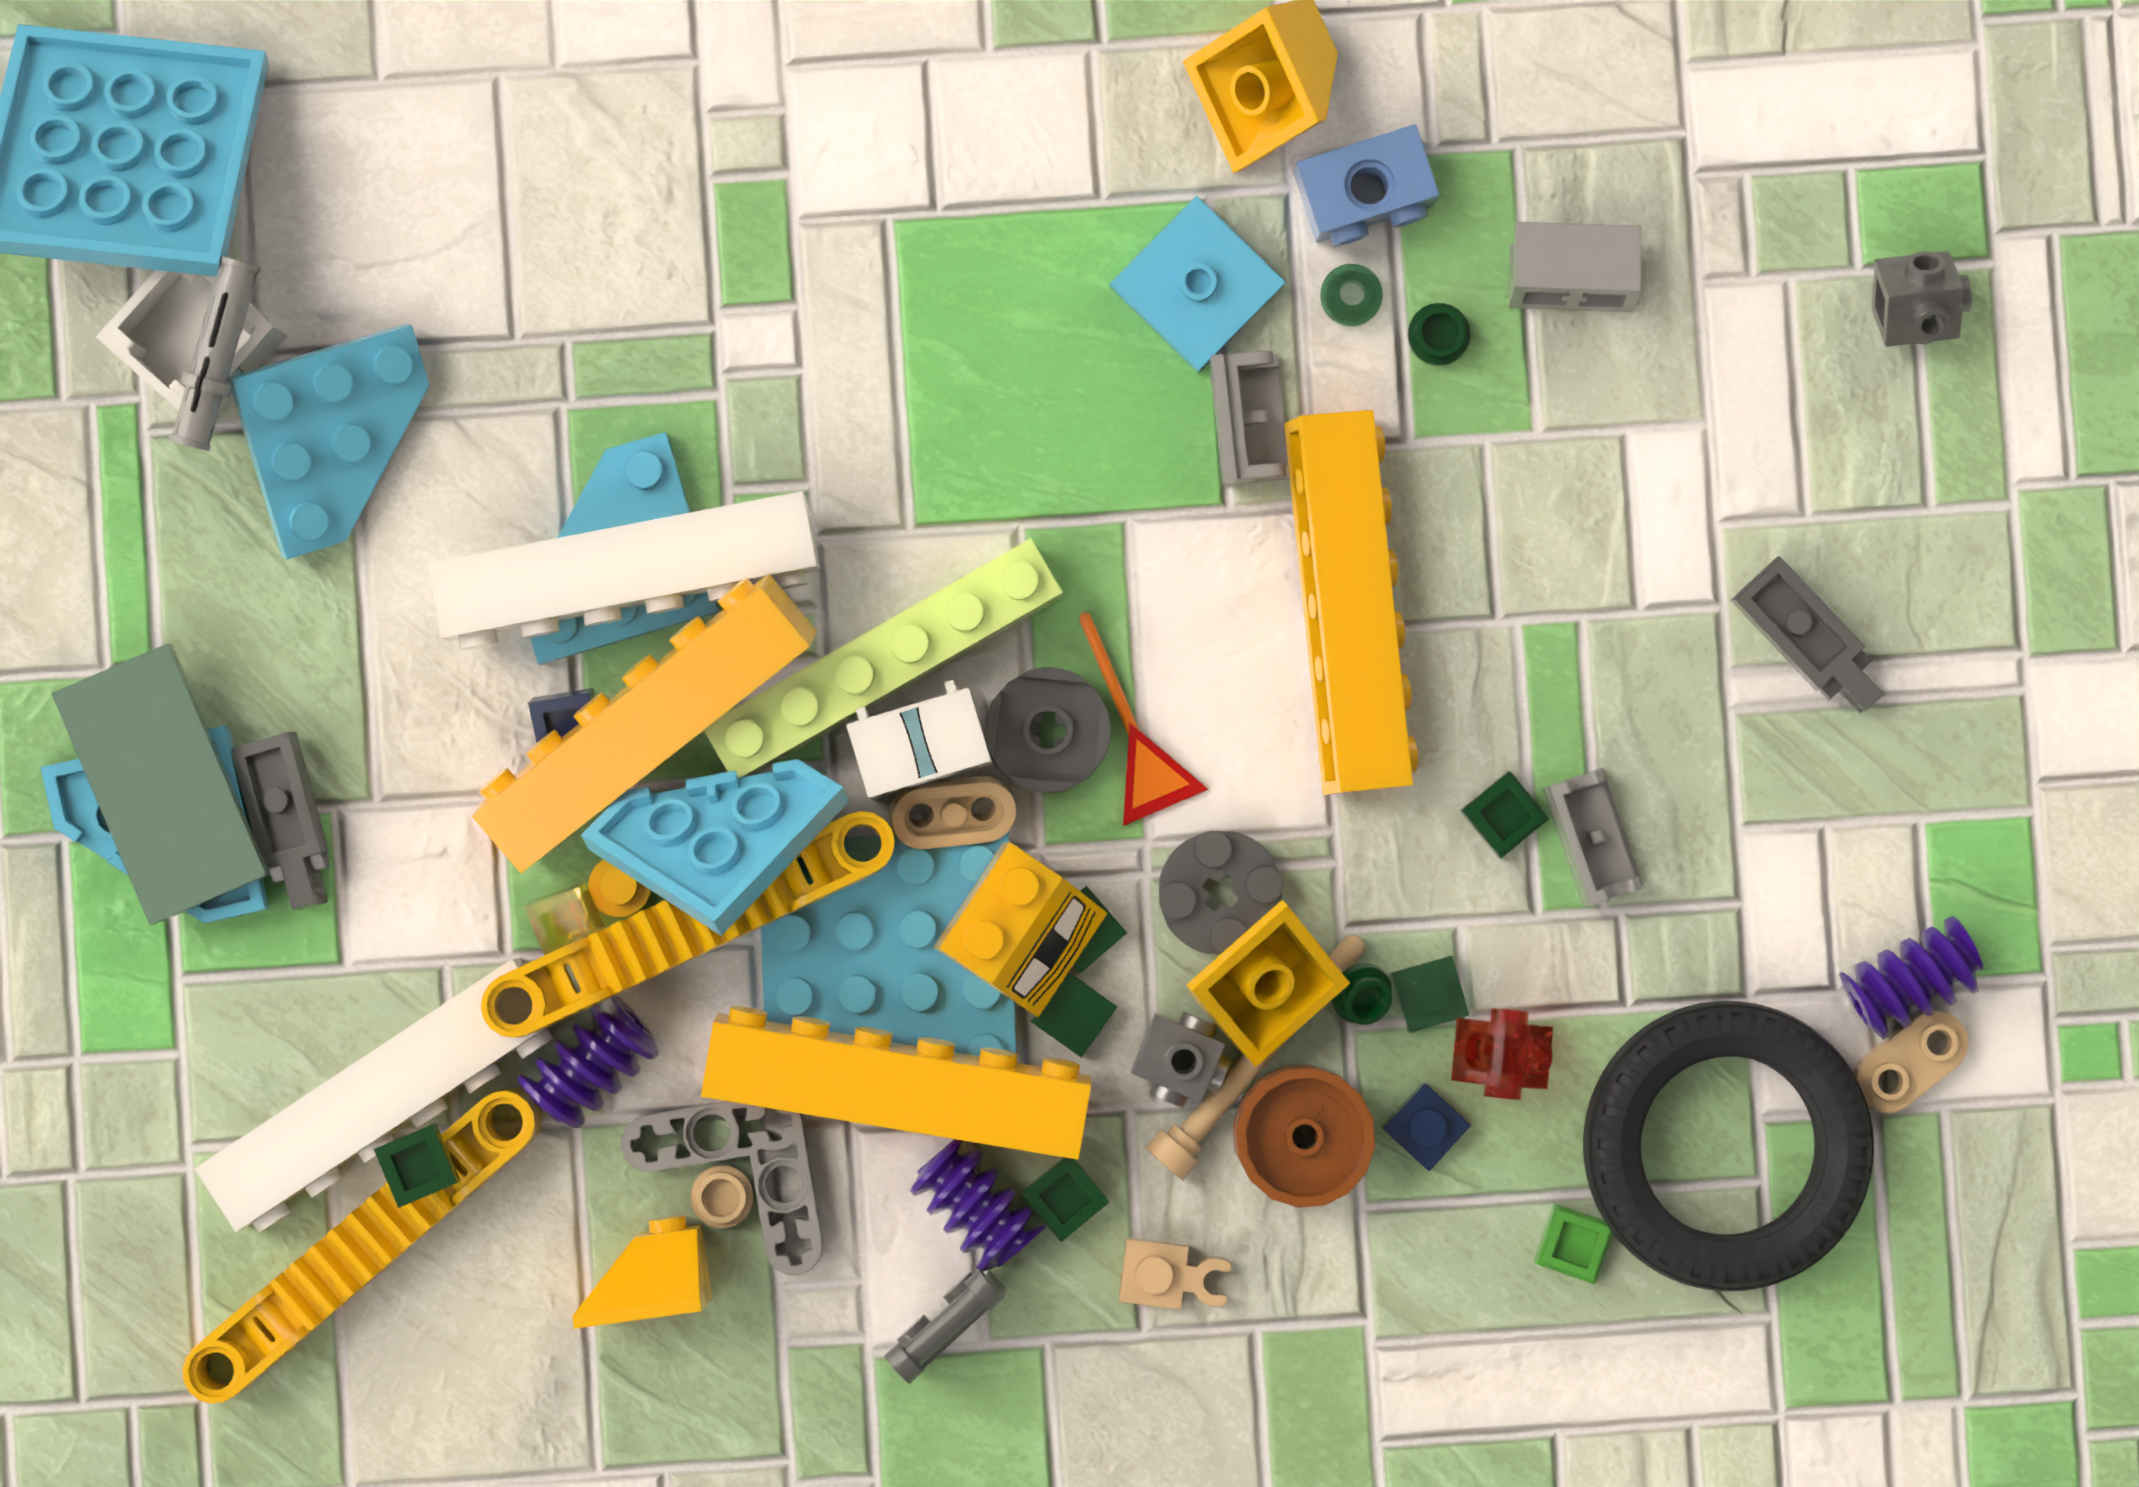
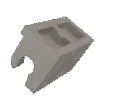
[1509,222,1641,312]
[1209,351,1290,486]
[1542,768,1643,906]

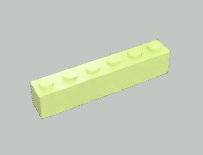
[704,538,1063,778]

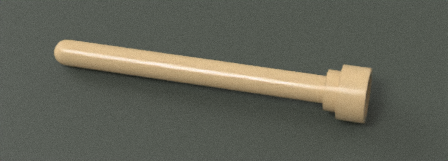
[1145,935,1365,1181]

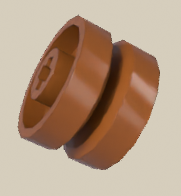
[1232,1064,1375,1208]

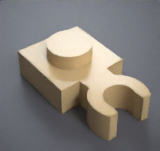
[1118,1237,1231,1310]

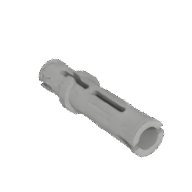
[169,256,261,451]

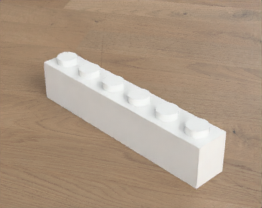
[427,491,820,650]
[194,958,558,1233]

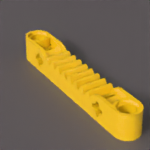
[481,811,895,1038]
[182,1088,543,1404]

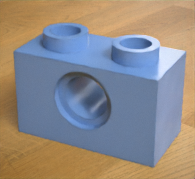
[1293,124,1439,247]

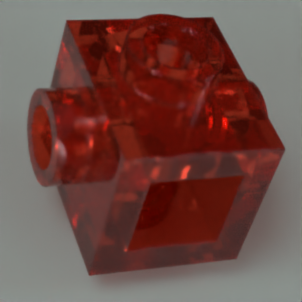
[1451,1008,1553,1100]

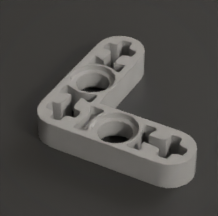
[621,1101,823,1275]

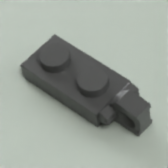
[1730,556,1884,713]
[231,731,330,910]

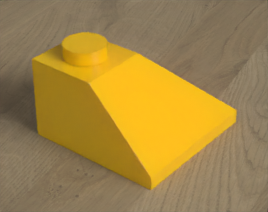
[1183,0,1338,173]
[572,1215,712,1329]

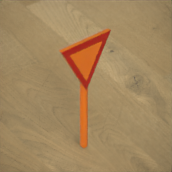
[1079,612,1209,826]

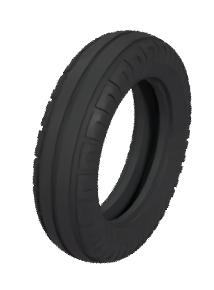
[1583,1001,1874,1291]

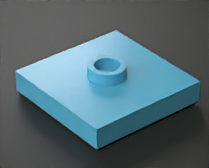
[1109,196,1286,373]

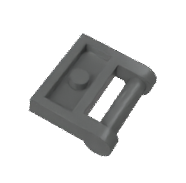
[884,1269,1006,1384]

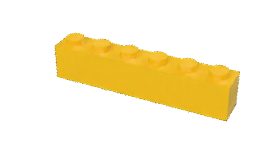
[1284,410,1418,795]
[472,573,818,873]
[701,1006,1091,1160]

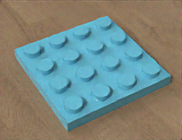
[0,24,269,277]
[761,832,1016,1056]

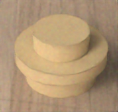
[691,1165,754,1228]

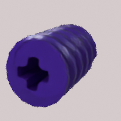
[1839,916,1983,1040]
[517,995,659,1128]
[910,1139,1045,1272]

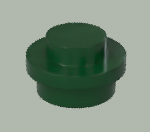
[1407,303,1470,366]
[1331,963,1392,1025]

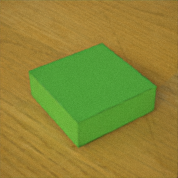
[1533,1203,1613,1285]

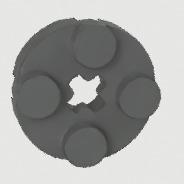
[985,667,1111,793]
[1159,831,1283,954]

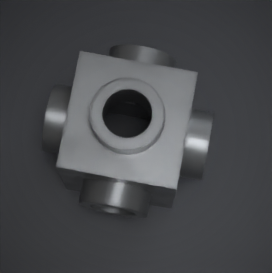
[1871,251,1972,347]
[1131,1012,1232,1108]

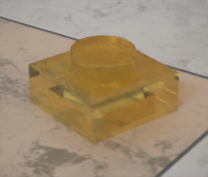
[524,882,605,955]

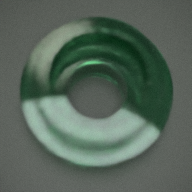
[1320,264,1383,327]

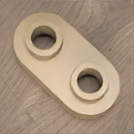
[889,776,1016,849]
[1853,1010,1968,1113]

